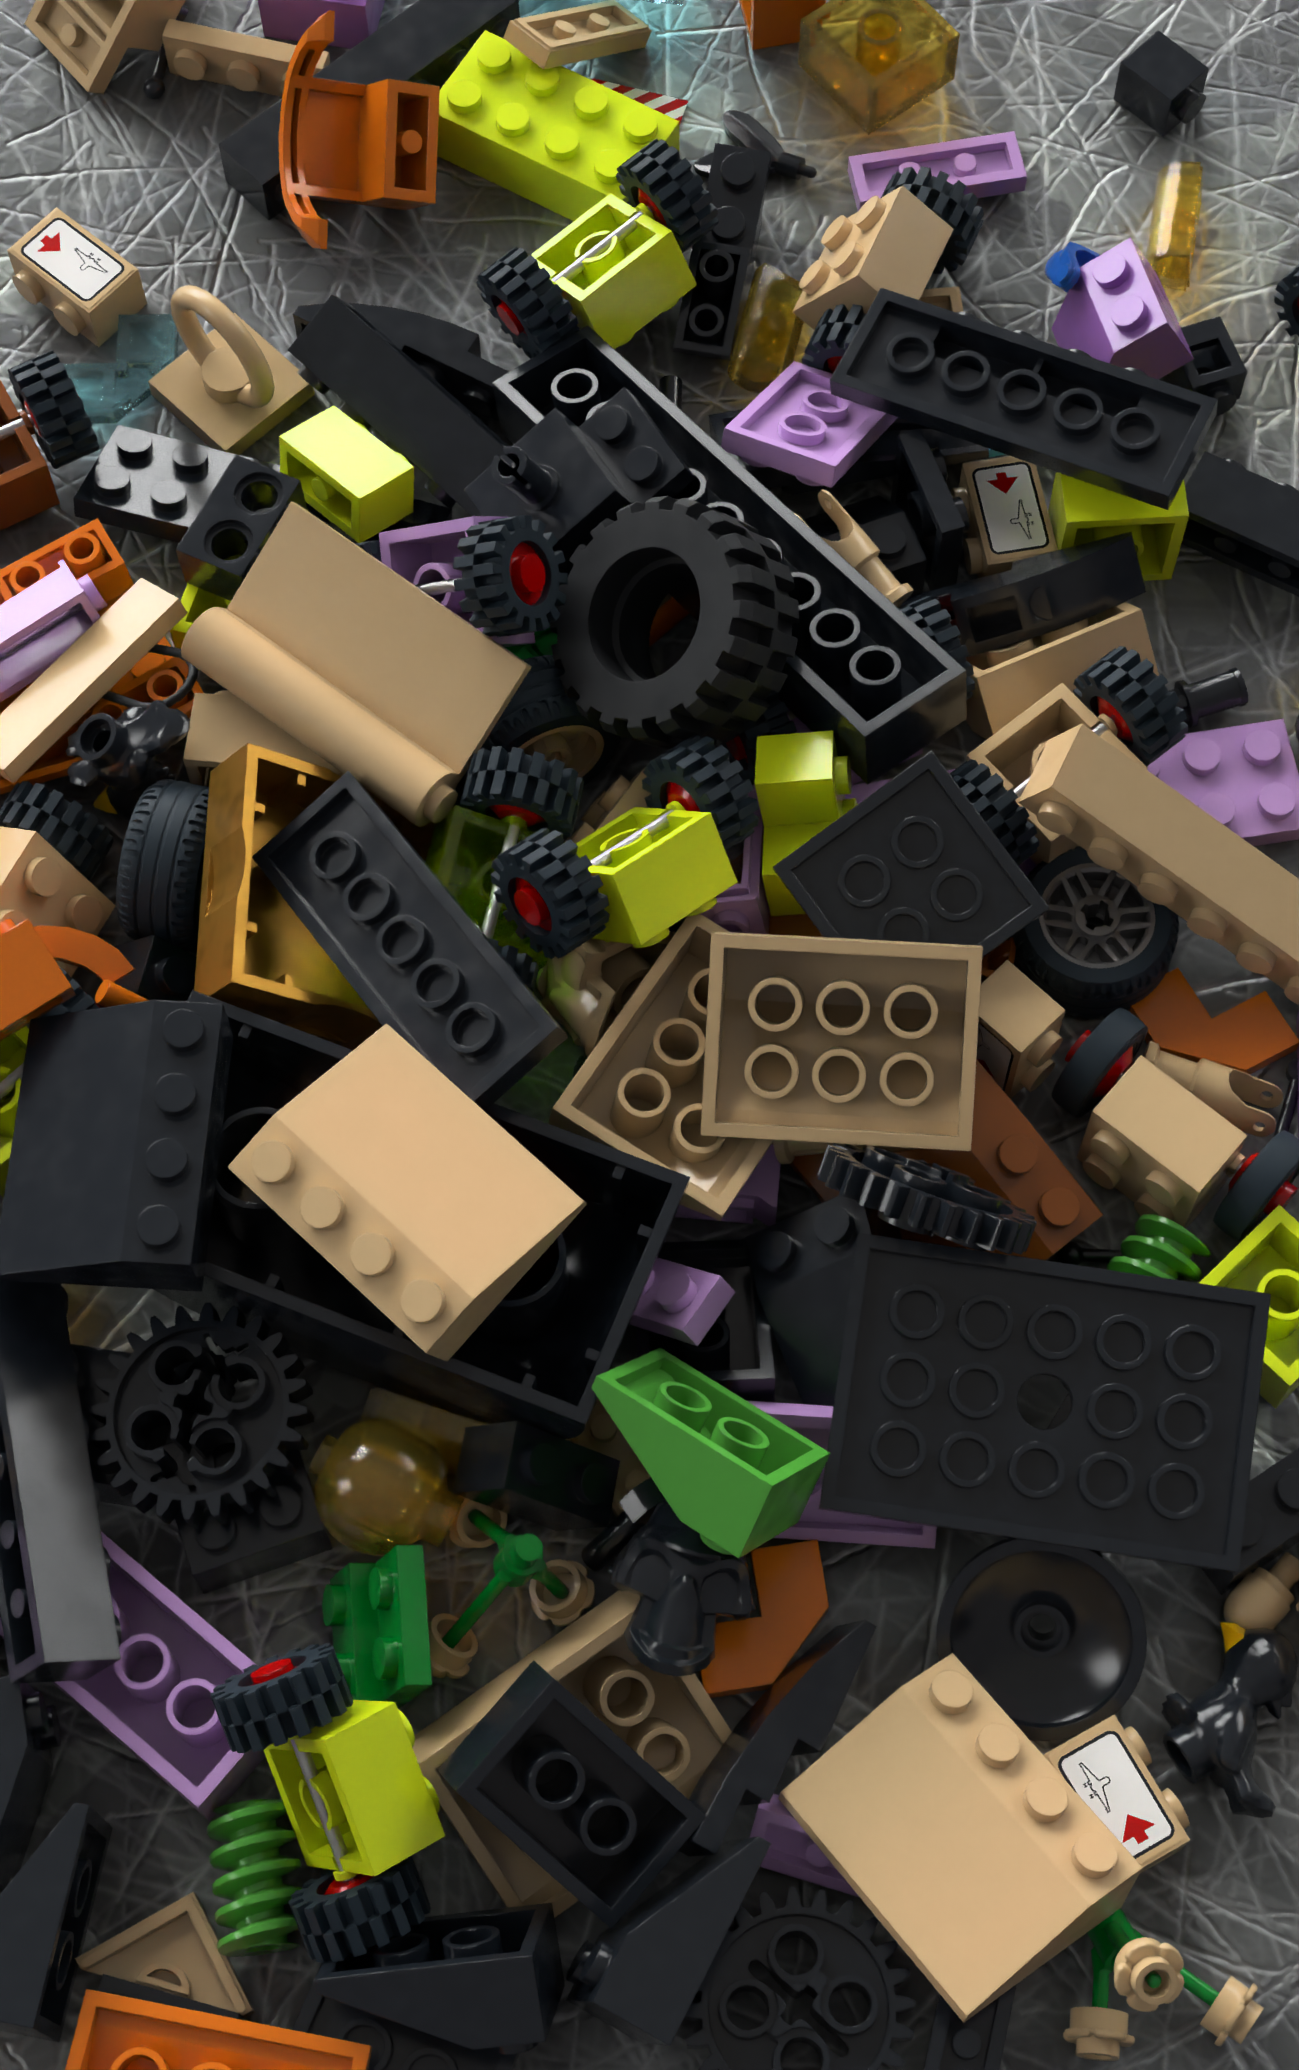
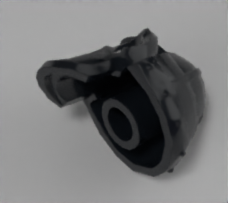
[608,1498,756,1677]

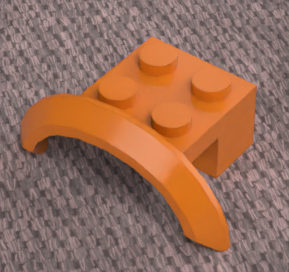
[279,10,440,249]
[0,918,135,1041]

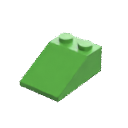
[591,1348,830,1558]

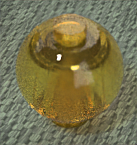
[308,1417,465,1556]

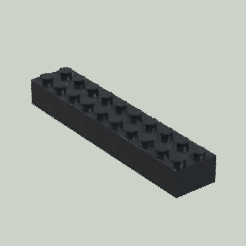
[492,325,967,785]

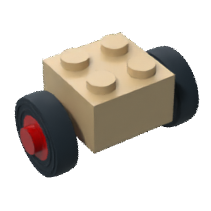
[1052,1008,1299,1242]

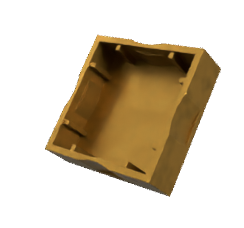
[194,743,468,1050]

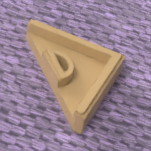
[75,1892,255,2018]

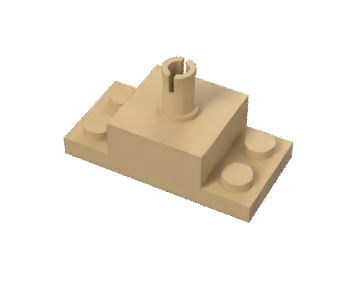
[24,0,186,94]

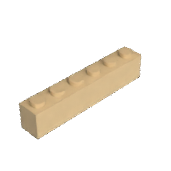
[1018,724,1299,1005]

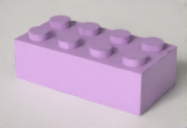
[0,1532,266,1821]

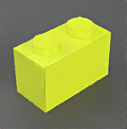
[279,405,415,543]

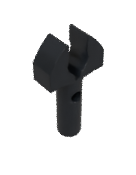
[581,1477,664,1570]

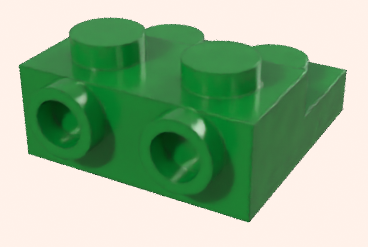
[322,1545,432,1709]

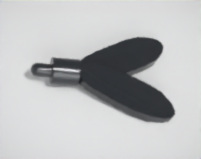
[694,110,817,180]

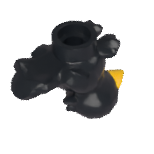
[66,700,190,821]
[1161,1622,1298,1818]

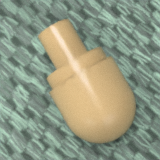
[1224,1552,1299,1630]

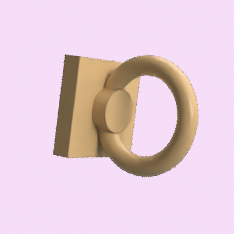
[148,285,315,455]

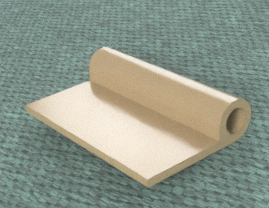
[181,501,532,827]

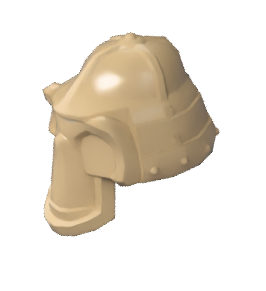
[536,931,676,1057]

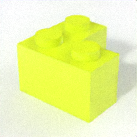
[755,730,858,916]

